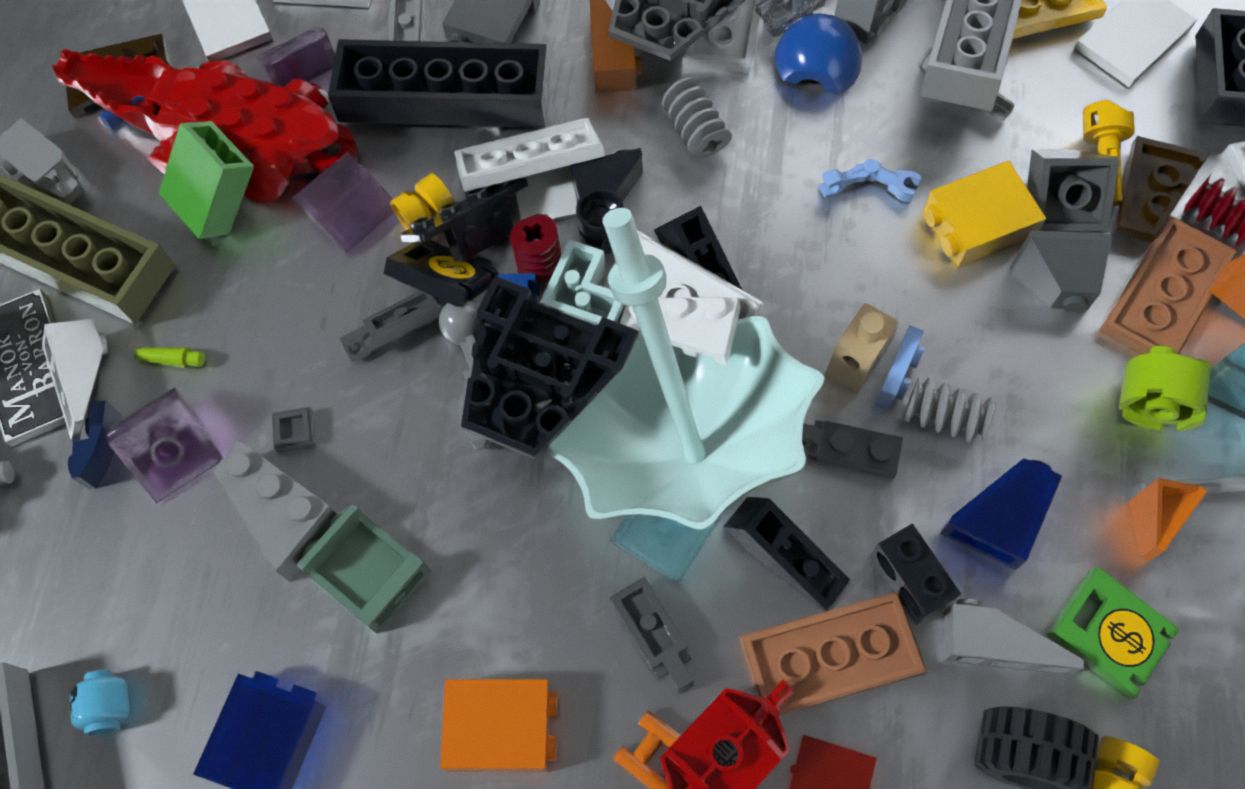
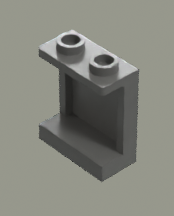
[442,0,540,43]

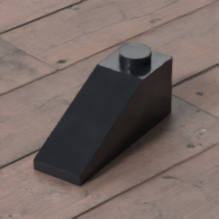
[654,206,743,290]
[723,497,850,611]

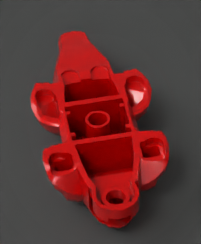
[52,49,359,203]

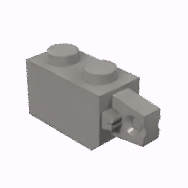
[0,117,85,205]

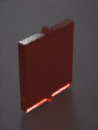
[789,734,877,789]

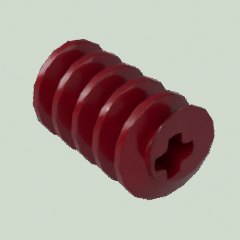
[1183,173,1245,248]
[510,214,561,285]

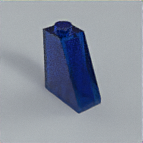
[940,458,1062,570]

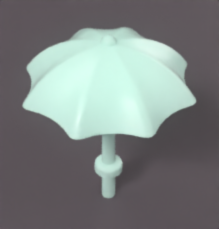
[544,208,825,530]

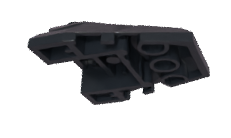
[461,276,639,460]

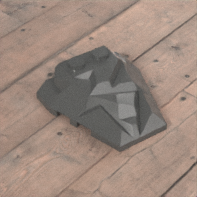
[608,0,746,61]

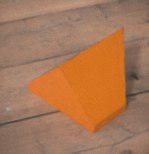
[1128,478,1207,562]

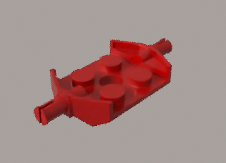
[660,679,796,789]

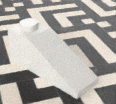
[42,319,107,441]

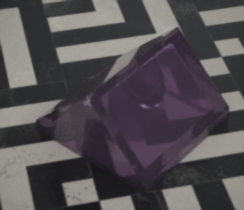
[256,27,335,87]

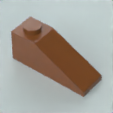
[590,0,642,93]

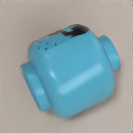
[69,670,131,736]

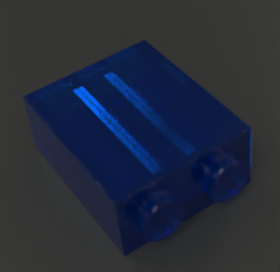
[193,671,326,789]

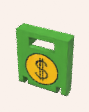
[1046,567,1179,699]

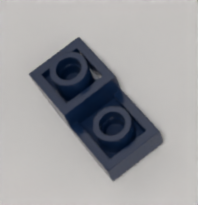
[68,401,122,490]

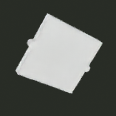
[516,165,577,222]

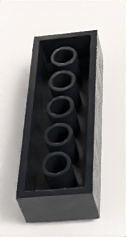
[328,39,550,128]

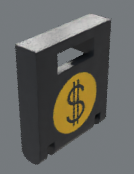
[383,239,499,307]

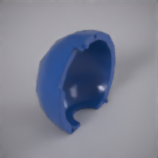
[775,13,862,95]

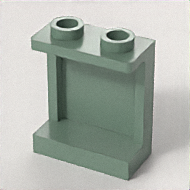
[297,504,431,634]

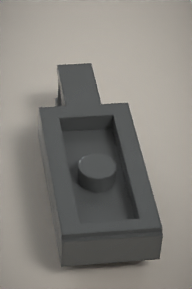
[340,291,442,362]
[802,420,903,478]
[609,577,694,693]

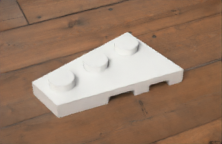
[620,297,741,366]

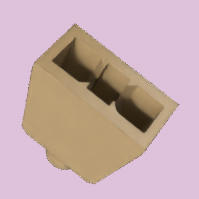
[824,303,899,395]

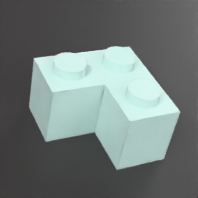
[540,239,625,326]

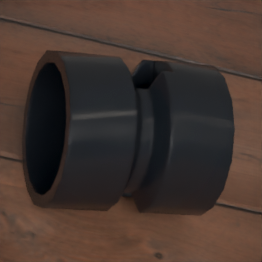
[576,188,624,255]

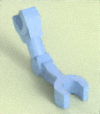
[819,159,922,203]

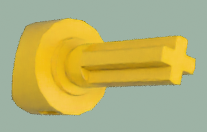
[1083,100,1135,207]

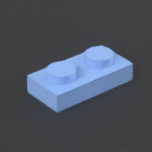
[875,325,925,410]

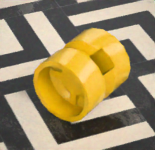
[390,173,456,230]
[1093,736,1160,789]

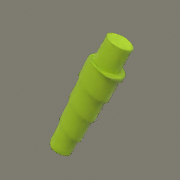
[134,347,205,368]

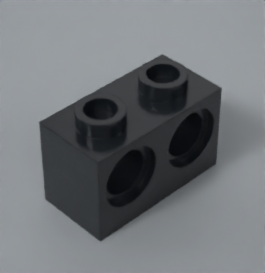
[870,523,961,625]

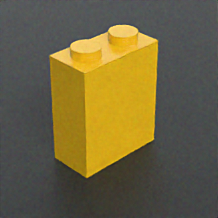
[923,160,1046,268]

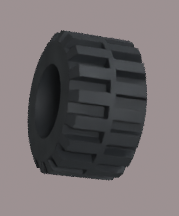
[974,706,1099,789]

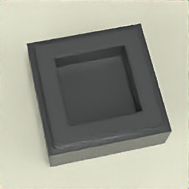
[272,407,316,453]

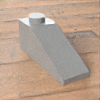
[943,599,1084,675]

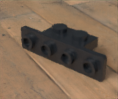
[399,178,528,262]

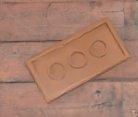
[1099,215,1238,354]
[740,591,927,716]

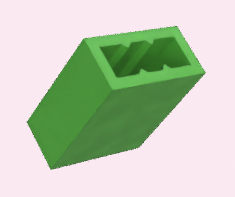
[158,121,254,239]

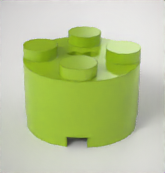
[1119,346,1211,431]

